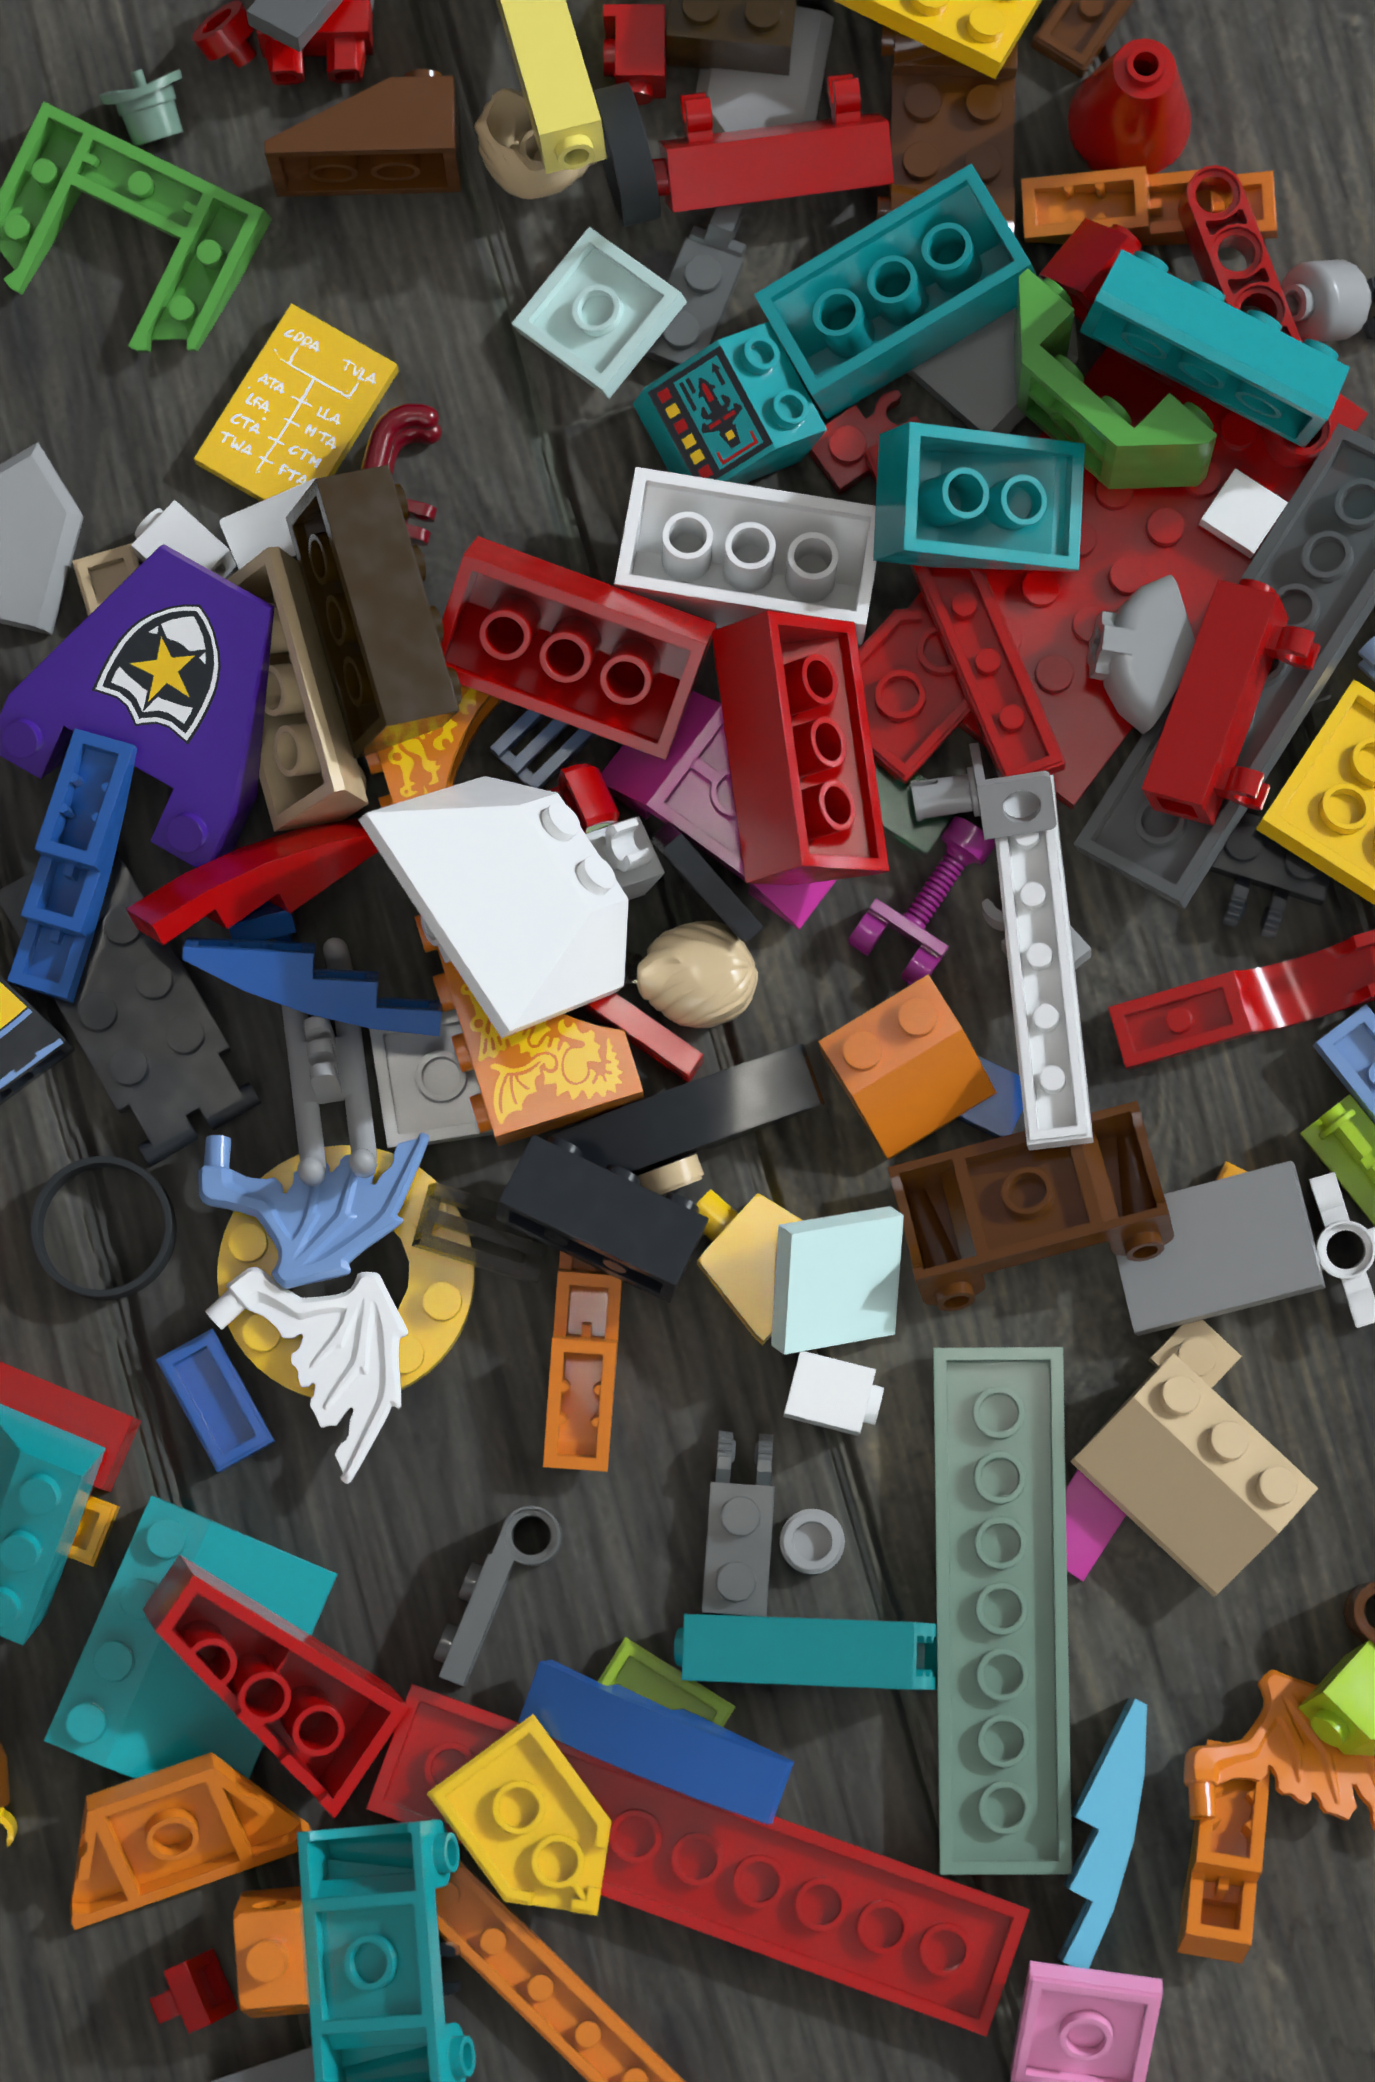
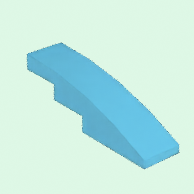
[1057,1698,1147,1969]

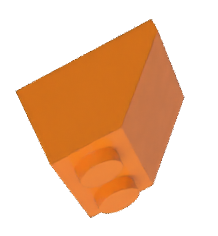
[818,974,997,1160]

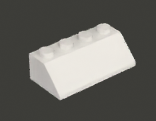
[614,467,877,649]

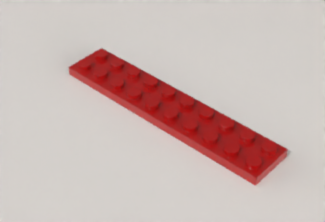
[366,1684,1030,2037]

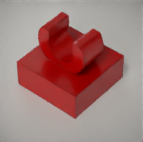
[149,1948,238,2033]

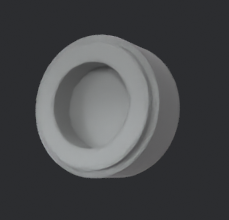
[780,1509,845,1574]

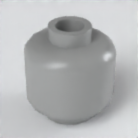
[1281,259,1371,342]

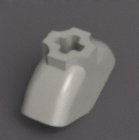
[1087,575,1195,734]

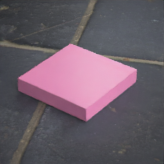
[1010,1961,1163,2082]

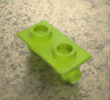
[1300,1094,1375,1227]

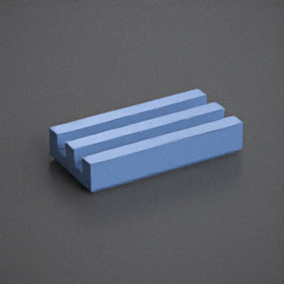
[490,709,596,789]

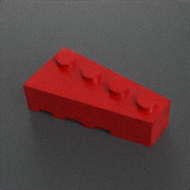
[142,1554,409,1819]

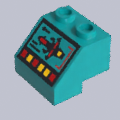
[633,322,827,485]

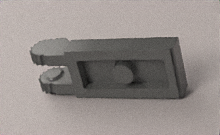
[702,1431,775,1617]

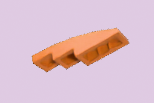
[1021,166,1278,246]
[543,1251,623,1472]

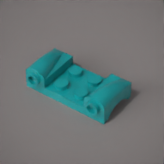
[297,1819,476,2082]

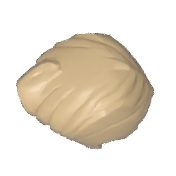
[474,88,596,199]
[637,921,758,1029]

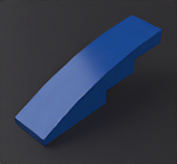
[7,728,137,1003]
[183,937,442,1037]
[518,1660,794,1824]

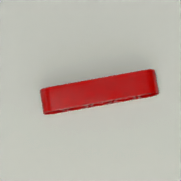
[1178,165,1333,469]

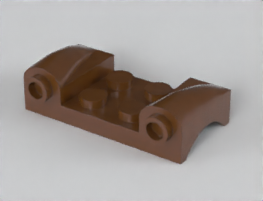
[876,25,1018,233]
[887,1100,1174,1311]

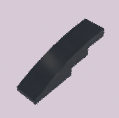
[552,1044,825,1174]

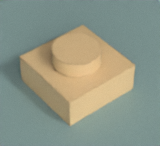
[1148,1320,1242,1388]

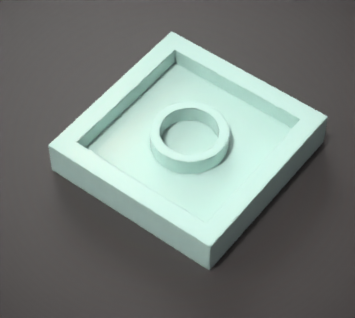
[512,227,687,399]
[771,1206,904,1355]

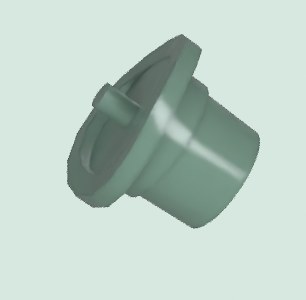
[99,69,184,146]

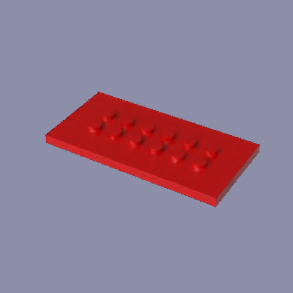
[908,271,1368,810]

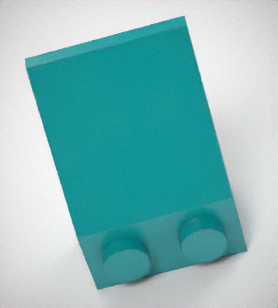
[873,422,1085,572]

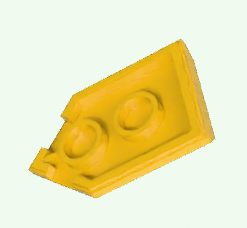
[427,1714,611,1916]

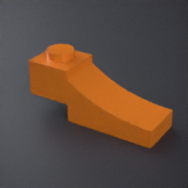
[1177,1740,1270,1964]

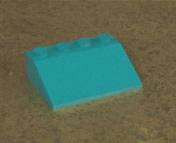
[44,1496,338,1780]

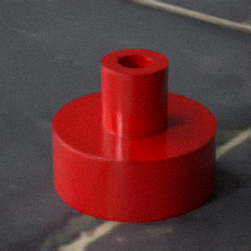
[192,1,256,68]

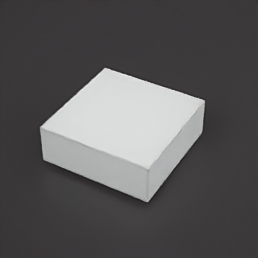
[1198,468,1288,559]

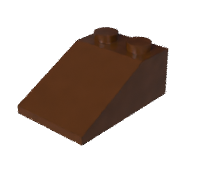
[264,69,461,197]

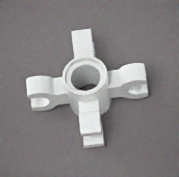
[1309,1172,1375,1328]

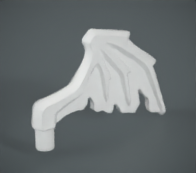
[205,1267,408,1484]

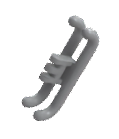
[281,937,377,1186]

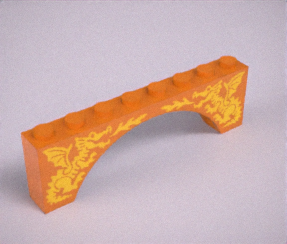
[365,684,644,1146]

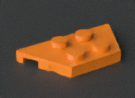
[70,1752,312,1930]

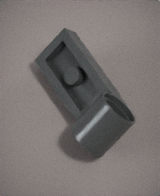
[433,1506,562,1686]

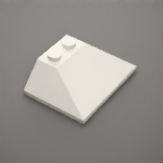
[359,776,629,1038]

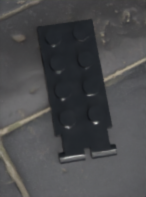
[0,849,262,1167]

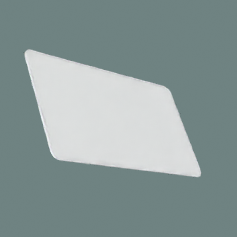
[220,478,316,570]

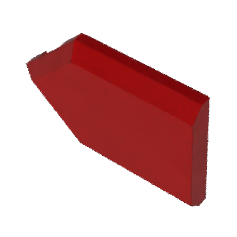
[858,608,971,784]

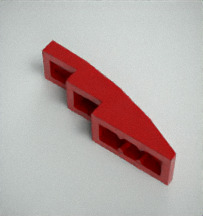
[126,818,378,945]

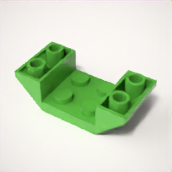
[1014,268,1217,489]

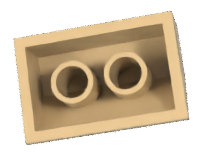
[1070,1353,1318,1597]

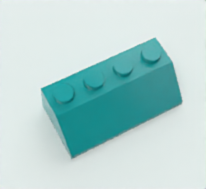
[754,163,1037,420]
[1079,249,1350,448]

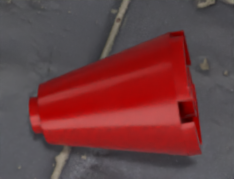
[1068,38,1191,175]

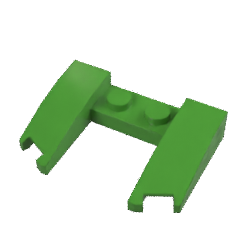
[0,101,272,353]

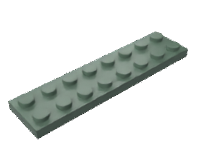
[933,1347,1072,1875]

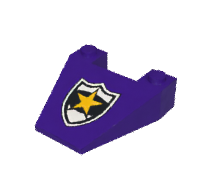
[0,544,275,868]

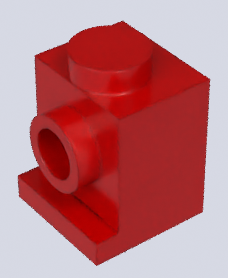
[603,4,667,106]

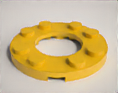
[217,1145,475,1398]

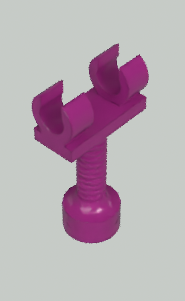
[848,816,996,985]

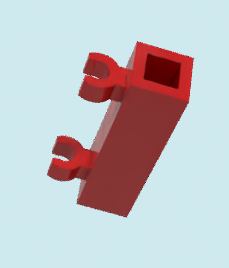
[652,73,894,213]
[1141,579,1321,826]

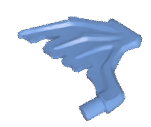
[198,1133,429,1289]

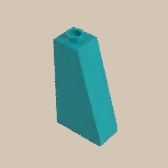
[674,1614,937,1690]

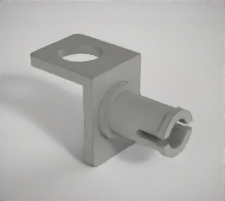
[911,742,1057,840]

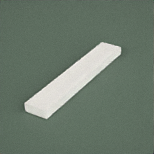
[992,774,1094,1151]

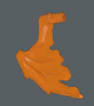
[1183,1669,1375,1831]

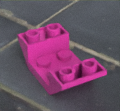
[601,691,837,931]

